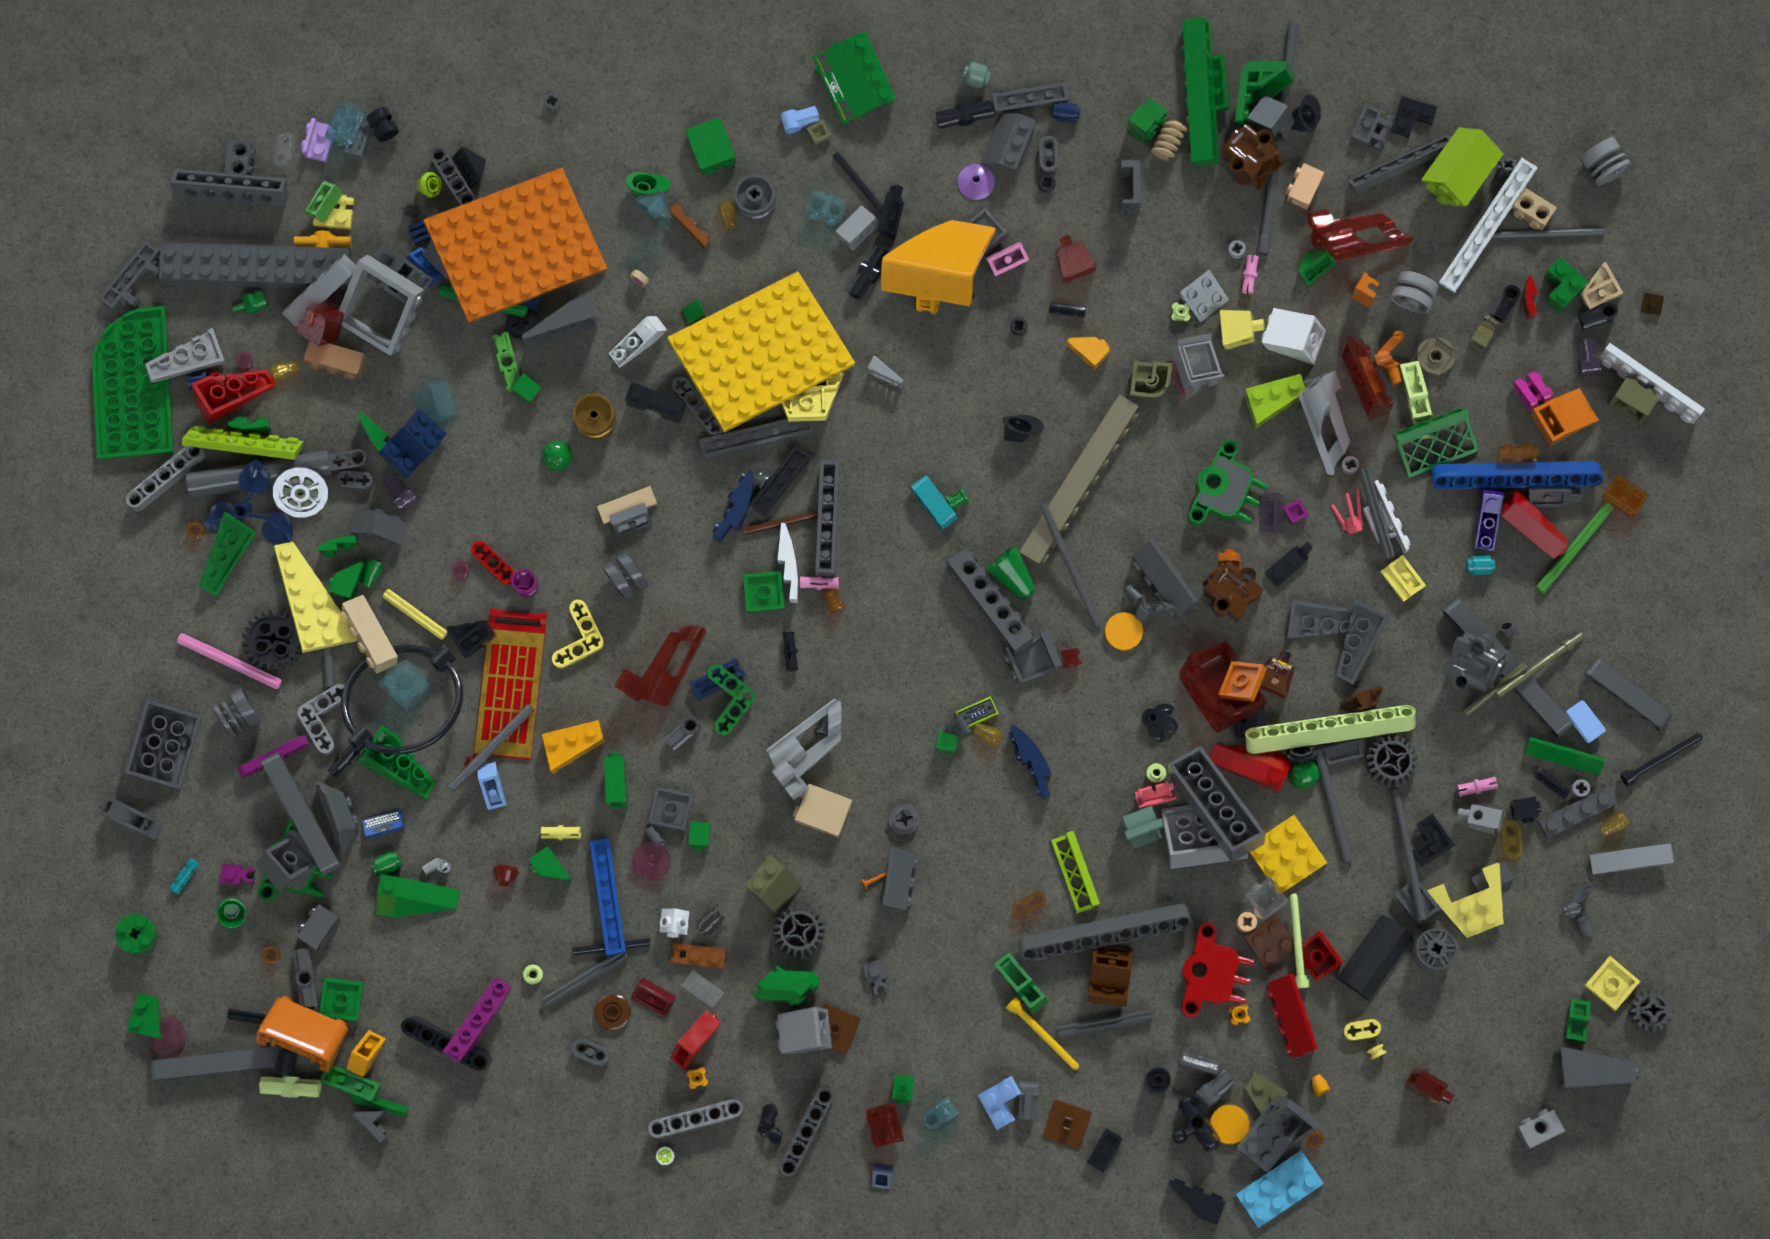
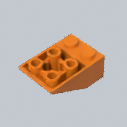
[1530,388,1599,447]

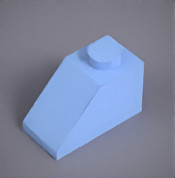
[477,762,507,810]

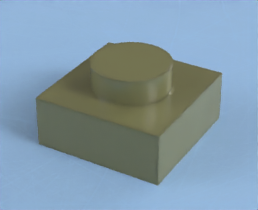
[806,120,832,146]

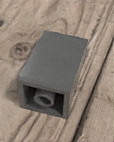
[1555,1047,1639,1090]

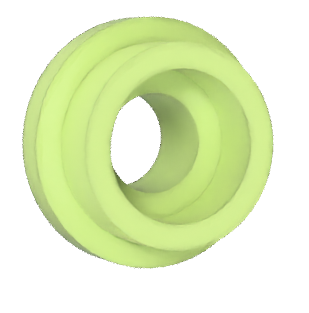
[1147,763,1166,783]
[523,965,543,984]

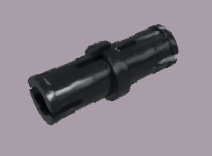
[782,631,798,672]
[328,745,360,778]

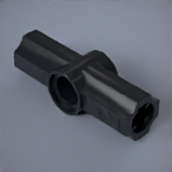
[936,100,994,129]
[847,244,889,300]

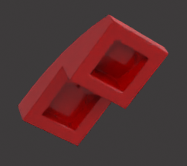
[1523,276,1538,320]

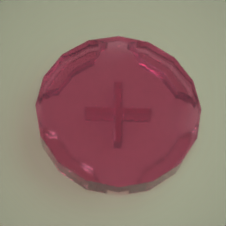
[632,842,671,881]
[147,1017,187,1056]

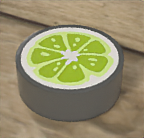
[655,1146,675,1166]

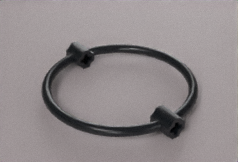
[341,645,463,755]

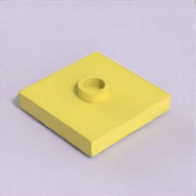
[1584,956,1641,1012]

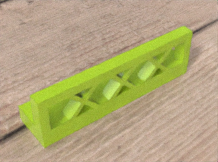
[1051,831,1100,913]

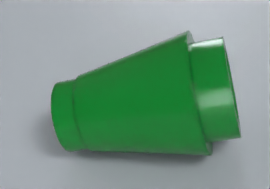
[361,558,384,588]

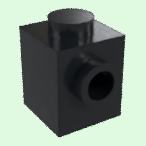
[1510,796,1541,823]

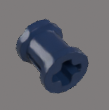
[186,372,208,390]

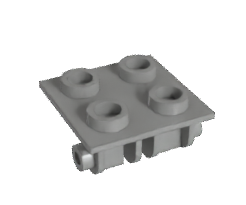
[1180,270,1229,322]

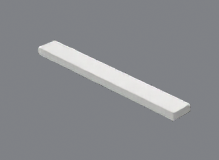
[1439,158,1538,293]

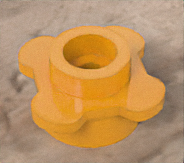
[1229,1004,1250,1025]
[687,1067,708,1089]

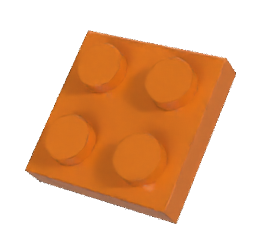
[1218,661,1267,702]

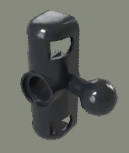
[1172,1096,1222,1152]

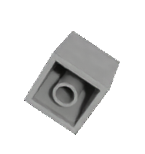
[776,1007,832,1054]

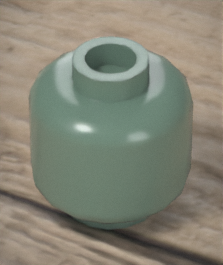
[961,61,990,88]

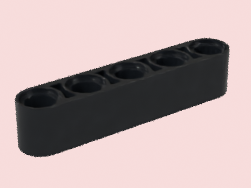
[401,1016,492,1071]

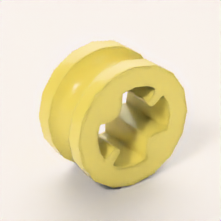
[1367,1044,1387,1060]

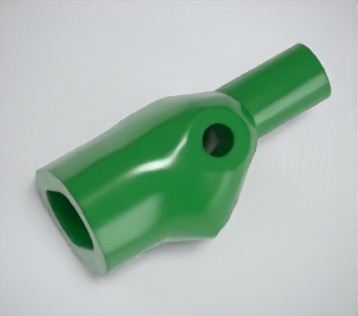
[232,289,269,315]

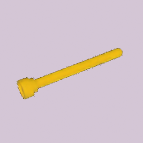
[1005,997,1079,1070]

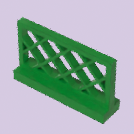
[1392,407,1479,478]

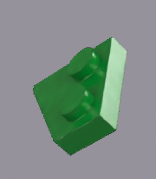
[126,993,163,1040]

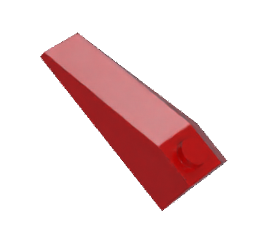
[191,369,277,424]
[1209,744,1292,793]

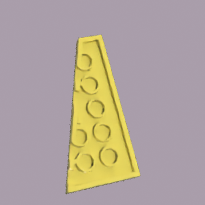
[274,542,357,653]

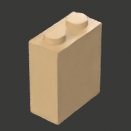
[793,784,853,838]

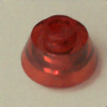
[493,865,519,887]

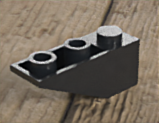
[1168,1178,1226,1225]

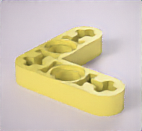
[552,600,604,669]

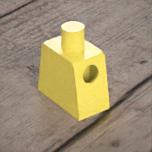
[1220,310,1265,349]

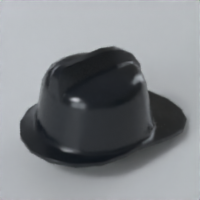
[1291,94,1321,133]
[1003,415,1044,443]

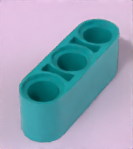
[910,475,958,530]

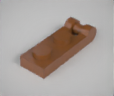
[671,204,711,250]
[669,943,726,969]

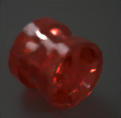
[1061,648,1082,668]

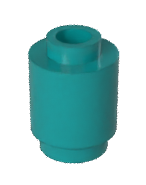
[1466,556,1495,576]

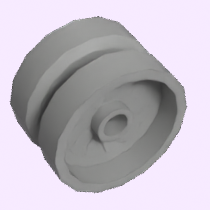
[1390,271,1439,314]

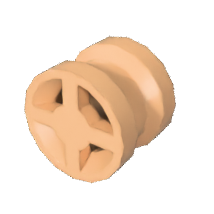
[1237,912,1257,933]

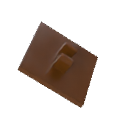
[1043,1100,1092,1150]

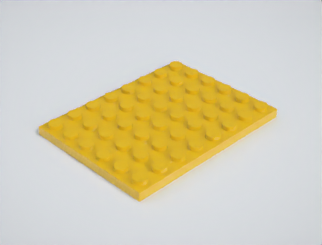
[667,272,855,433]

